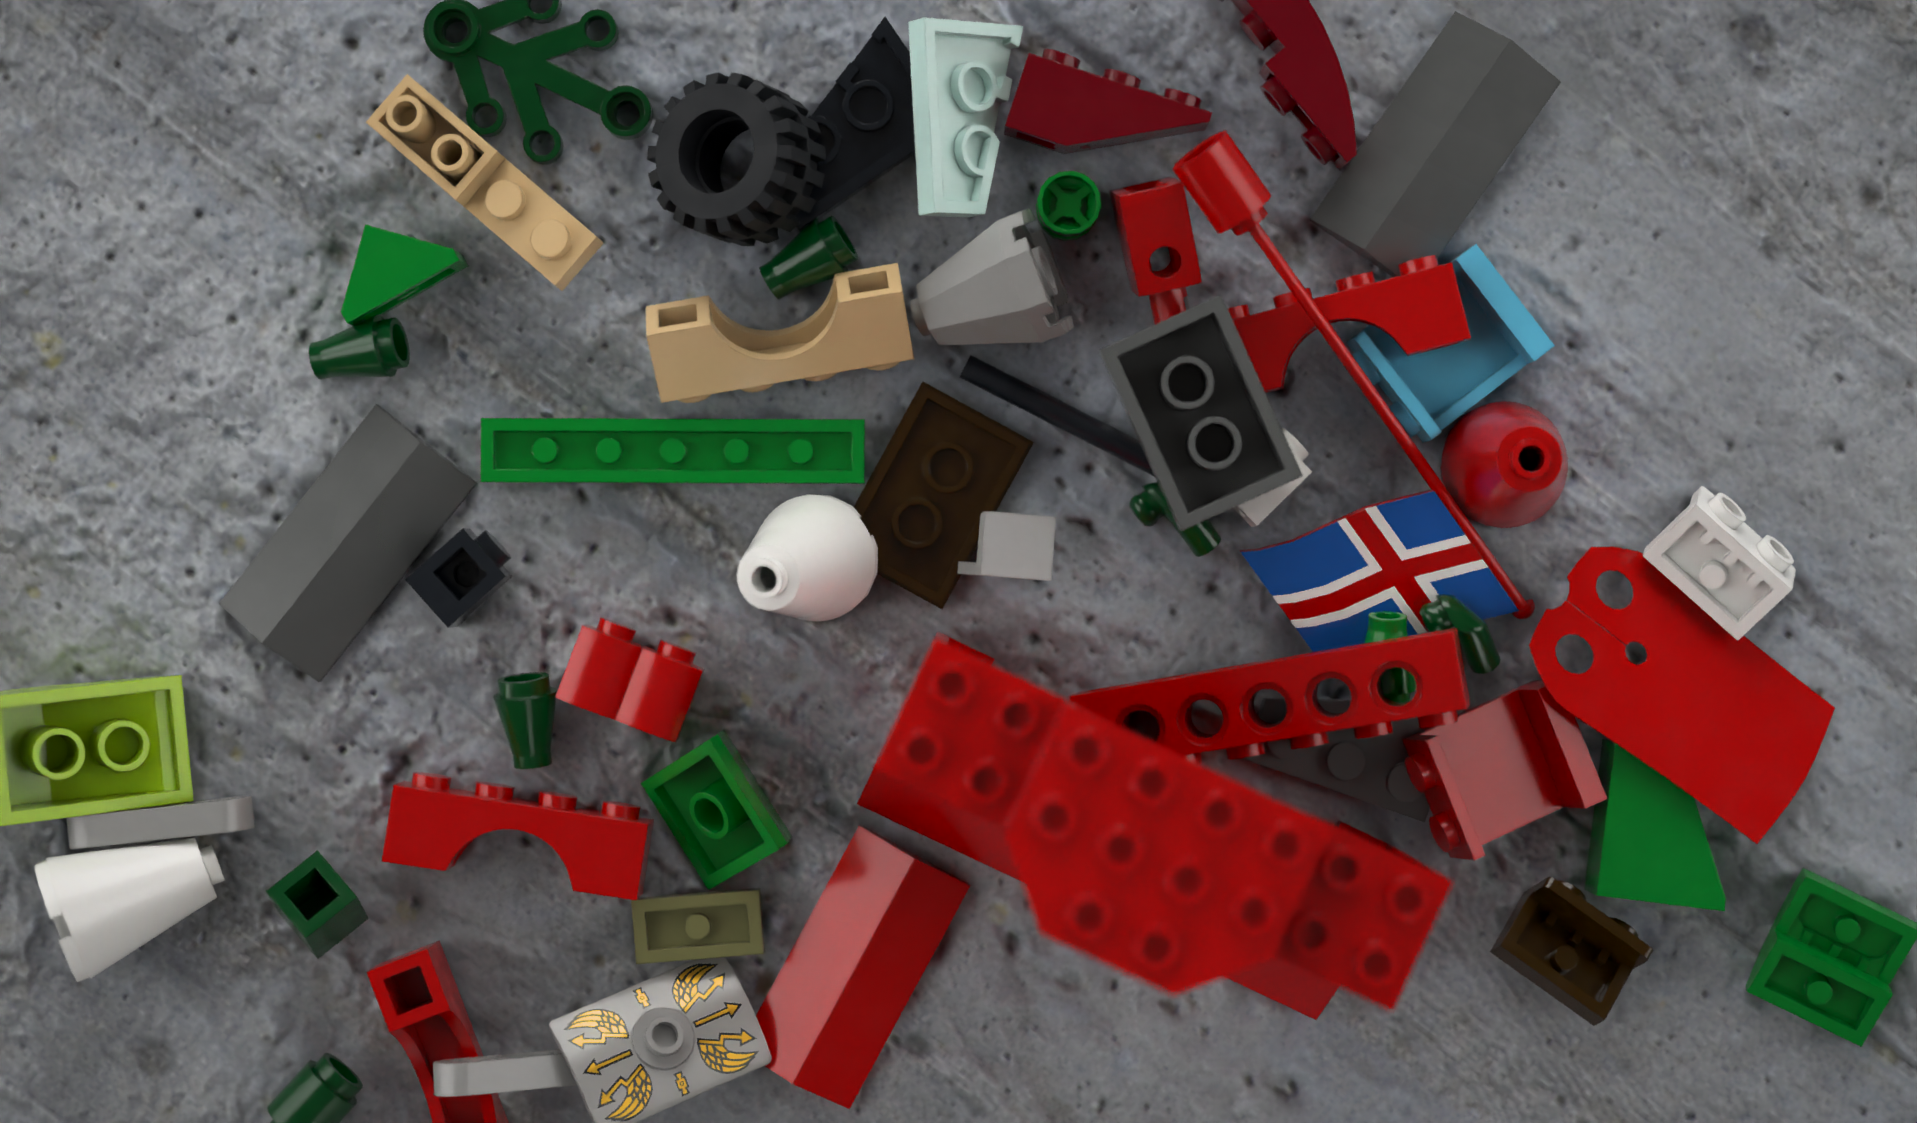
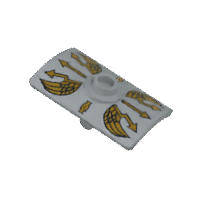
[550,957,772,1123]

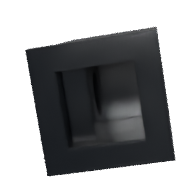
[405,528,513,628]

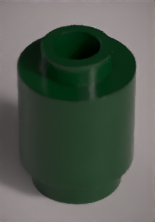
[267,1053,363,1123]

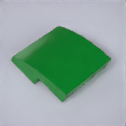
[1745,868,1917,1047]

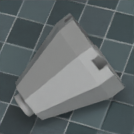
[910,208,1074,345]

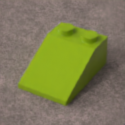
[0,675,194,827]

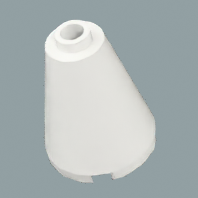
[737,494,878,622]
[34,837,225,982]

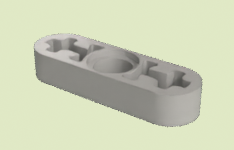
[66,796,255,849]
[433,1049,577,1097]

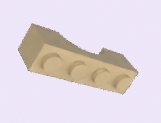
[646,263,914,403]

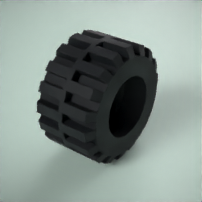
[647,72,826,246]

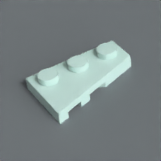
[908,17,1023,217]

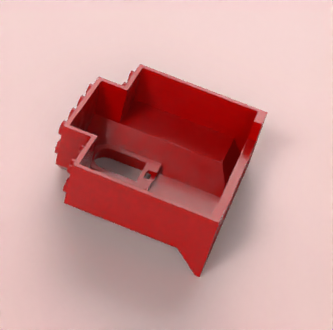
[857,632,1453,1020]

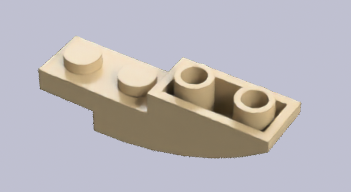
[366,74,604,291]

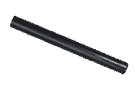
[959,355,1155,477]

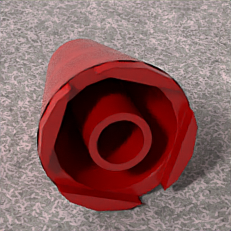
[1441,401,1568,528]

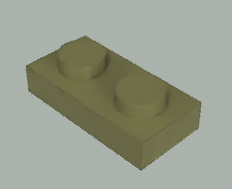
[631,888,765,964]

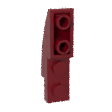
[1220,0,1357,171]

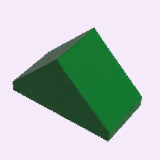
[341,224,469,326]

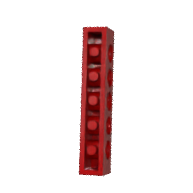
[1069,628,1470,764]

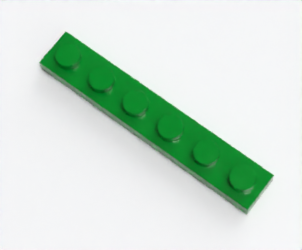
[480,418,865,484]

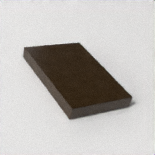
[854,381,1034,609]

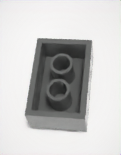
[1099,295,1303,531]

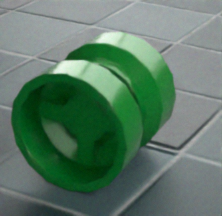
[1036,170,1101,241]

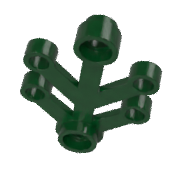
[423,0,653,165]

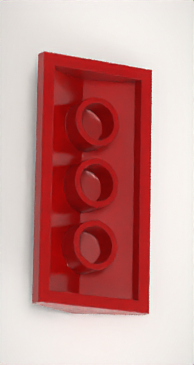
[756,824,971,1109]

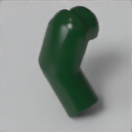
[1129,482,1221,557]
[1419,594,1501,674]

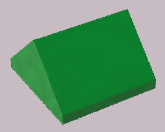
[641,730,792,890]

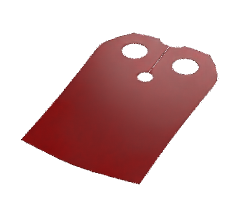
[1529,547,1835,844]

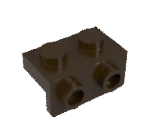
[1490,877,1653,1026]

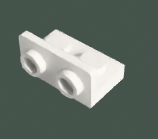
[1643,486,1796,641]

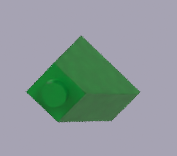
[1584,739,1726,911]

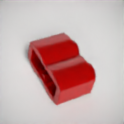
[555,617,705,743]

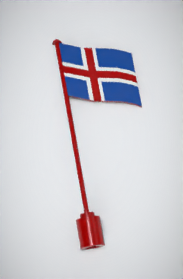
[1172,130,1535,652]

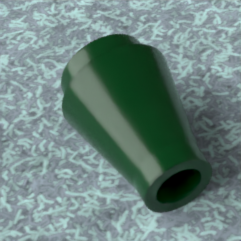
[759,216,858,300]
[309,315,410,380]
[493,672,557,769]

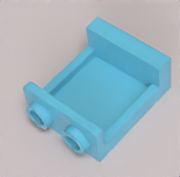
[1346,244,1555,443]

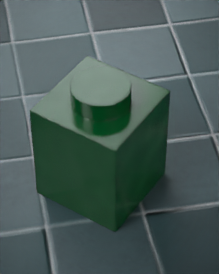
[266,850,369,959]

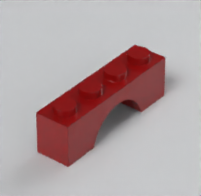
[1227,255,1471,393]
[382,772,654,901]
[366,940,509,1123]

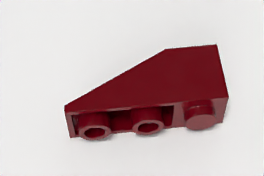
[1004,49,1213,154]

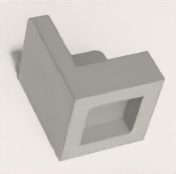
[957,511,1056,581]

